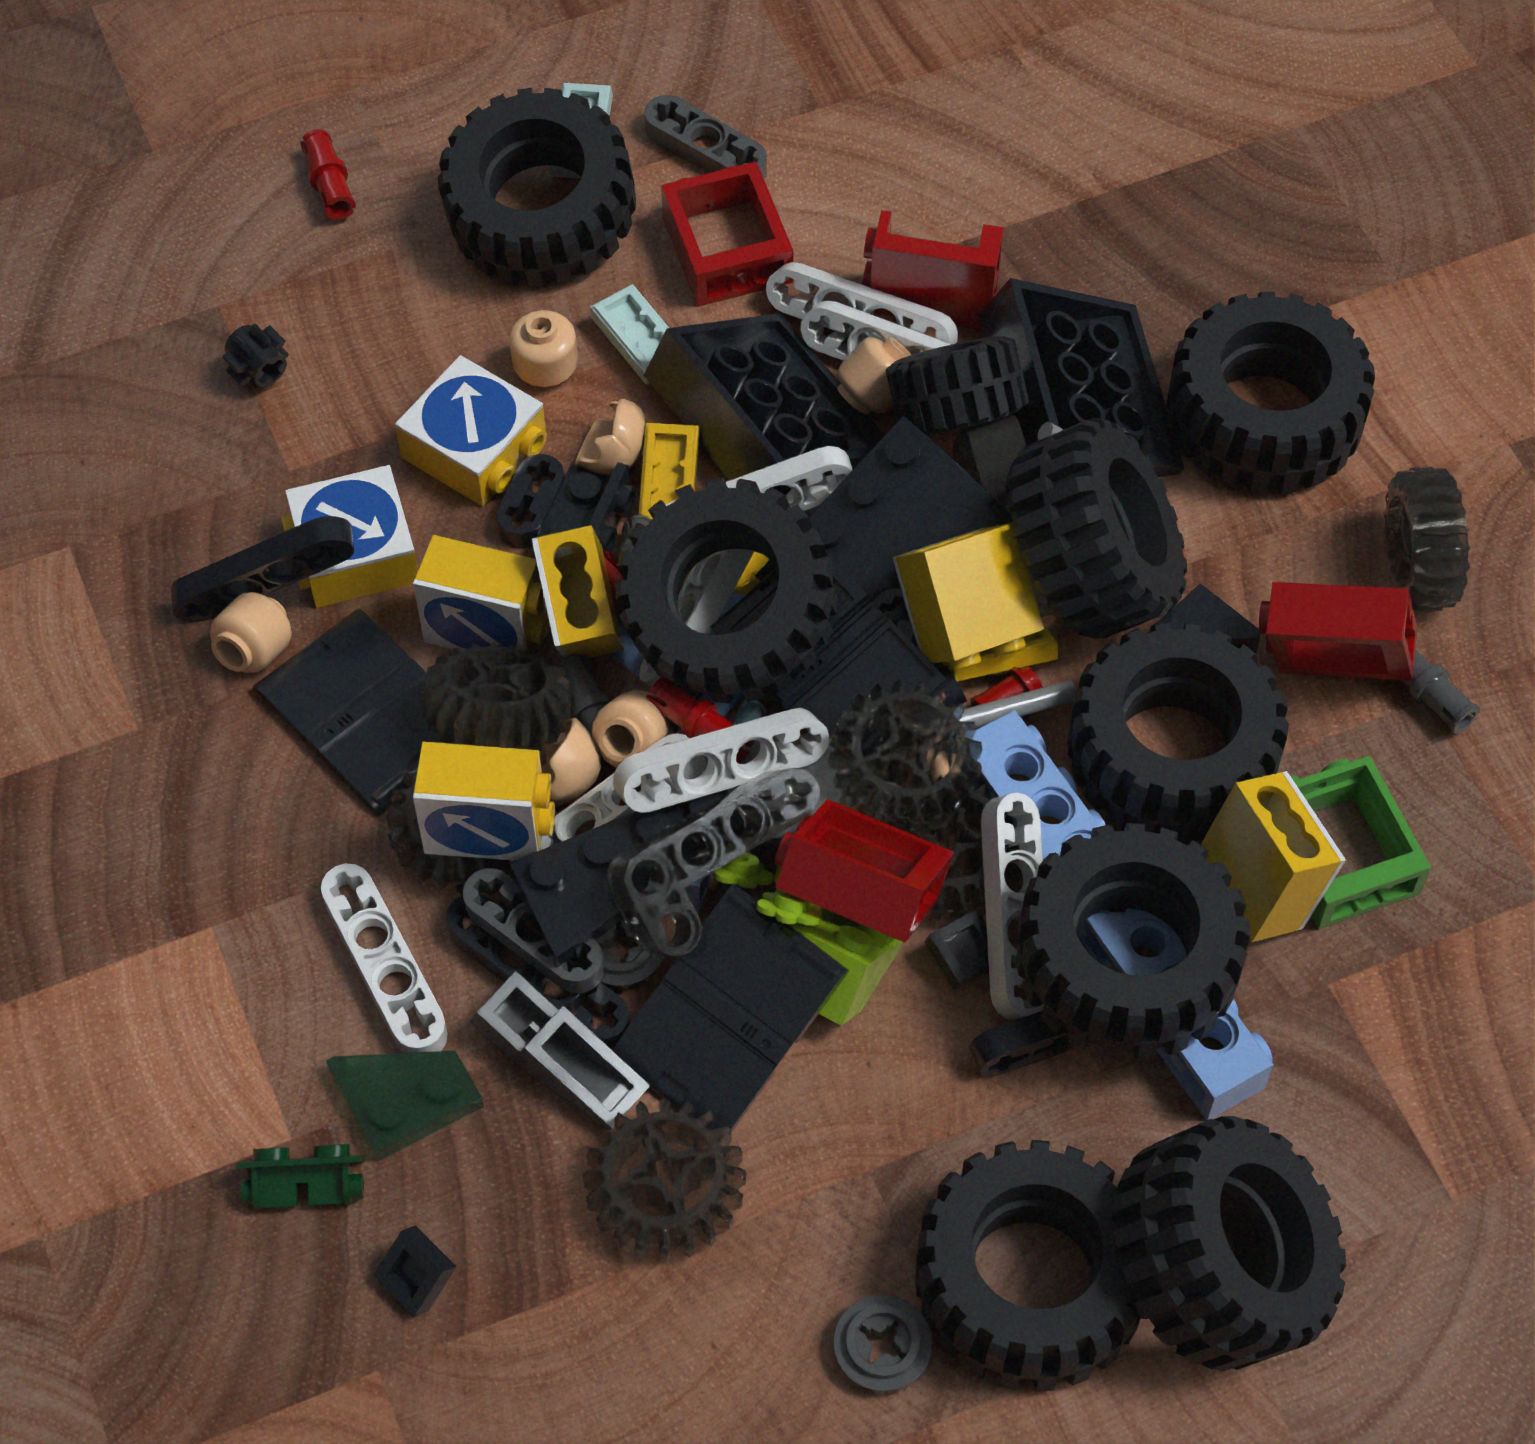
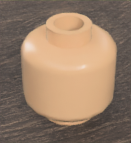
[509,310,578,387]
[837,337,911,415]
[209,592,292,673]
[592,690,674,768]

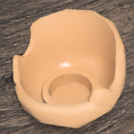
[575,399,646,476]
[541,718,602,806]

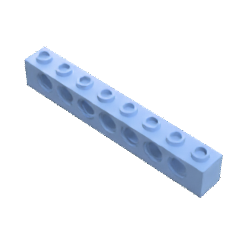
[956,710,1274,1120]

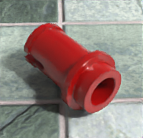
[970,666,1043,707]

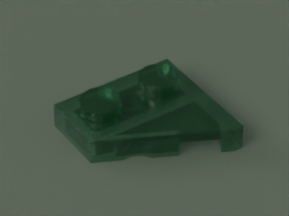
[326,1050,484,1161]

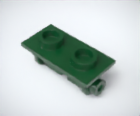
[237,1144,366,1210]

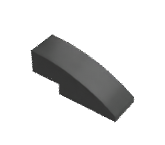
[469,971,650,1131]

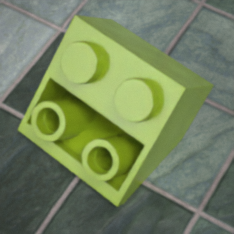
[781,908,903,1026]

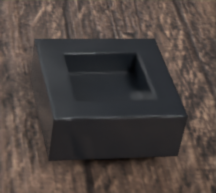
[924,909,989,990]
[373,1225,457,1317]

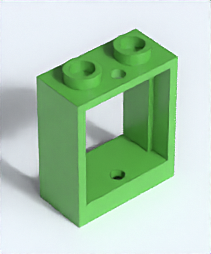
[1291,755,1431,930]

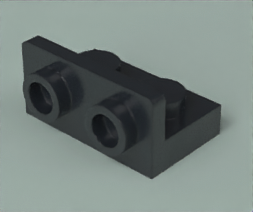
[532,462,636,559]

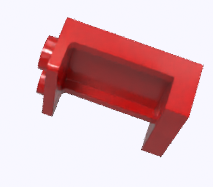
[862,210,1004,330]

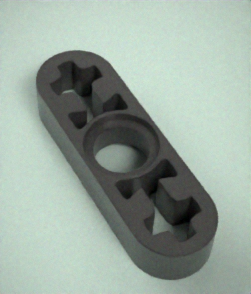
[644,95,767,180]
[463,868,605,993]

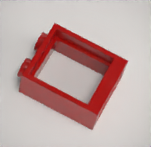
[661,161,794,307]
[1259,582,1418,681]
[774,799,954,943]

